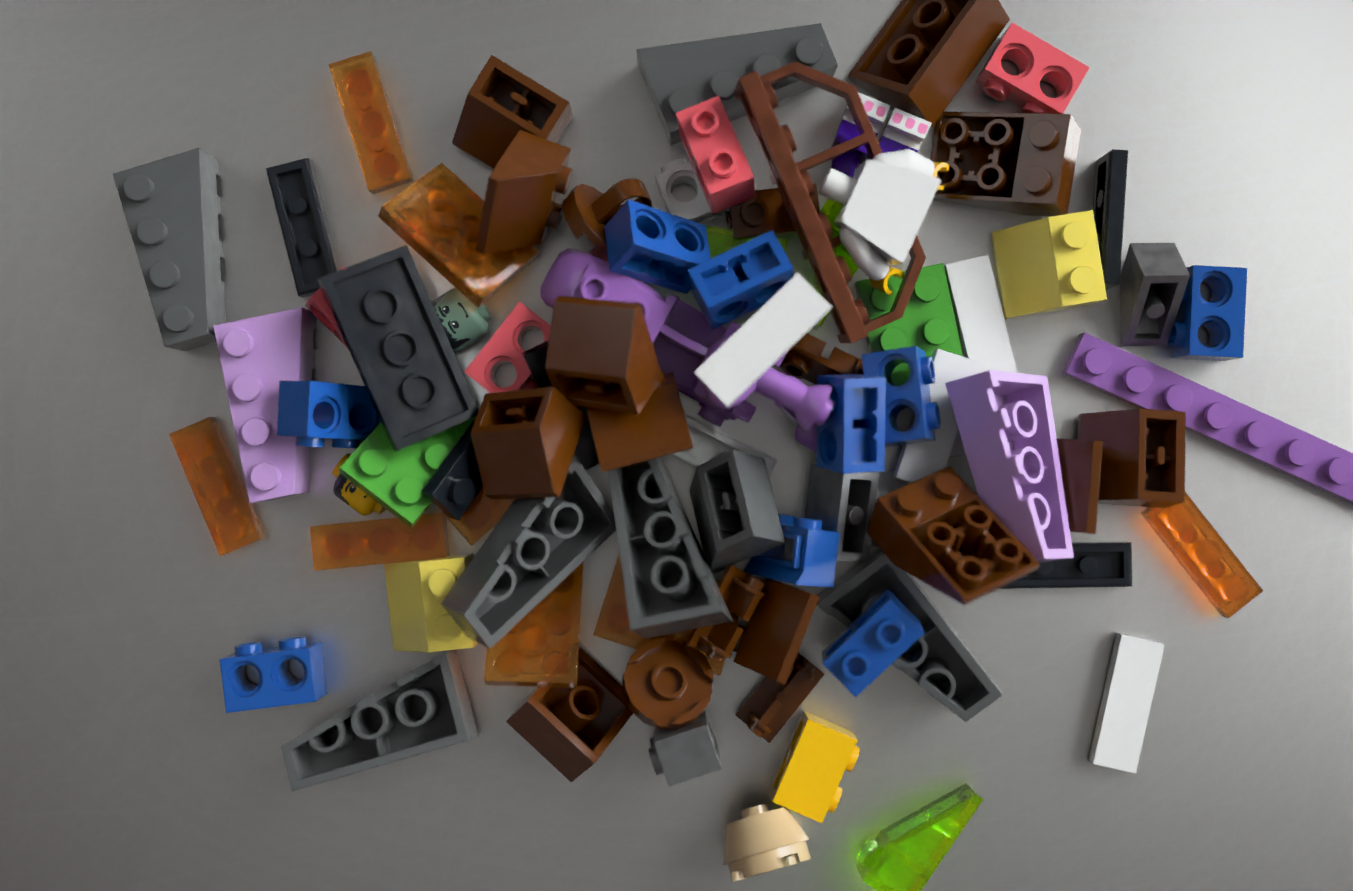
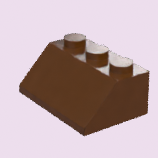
[848,0,1010,127]

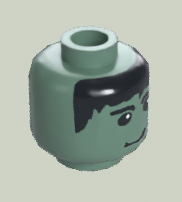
[431,286,492,352]

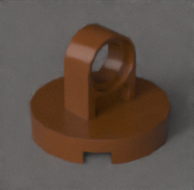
[562,178,652,262]
[622,637,714,729]

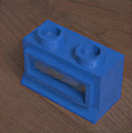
[744,514,840,587]

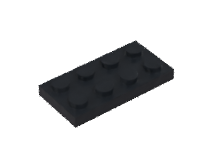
[318,245,479,451]

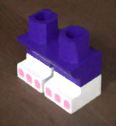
[830,92,932,178]

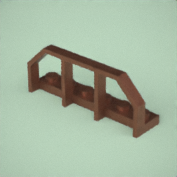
[733,61,926,344]

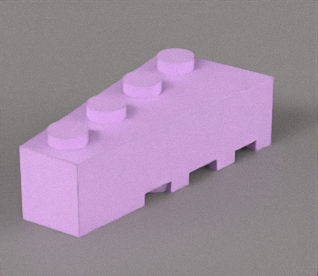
[213,307,317,503]
[945,370,1074,563]

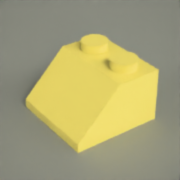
[990,210,1107,319]
[384,553,478,653]

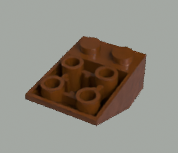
[930,111,1081,217]
[867,466,1040,605]

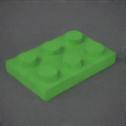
[855,263,963,386]
[340,417,475,528]

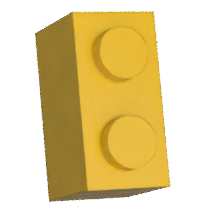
[769,710,860,823]

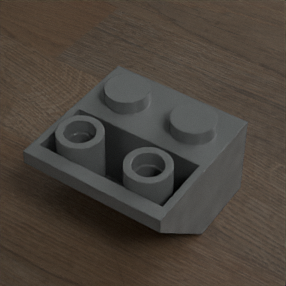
[689,449,785,574]

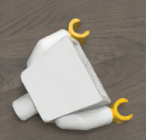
[819,149,949,295]

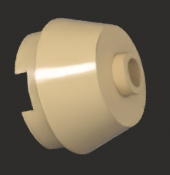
[723,804,811,882]

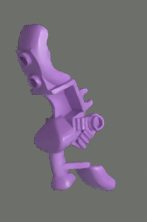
[541,248,834,453]

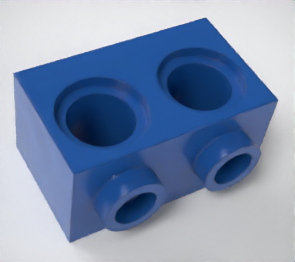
[605,200,711,294]
[688,230,794,330]
[1168,265,1247,361]
[861,346,941,447]
[816,374,886,474]
[277,381,379,449]
[822,589,924,698]
[219,636,328,713]

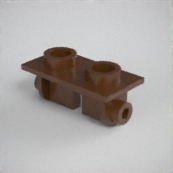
[726,183,820,239]
[779,333,864,385]
[685,564,765,664]
[735,653,824,743]

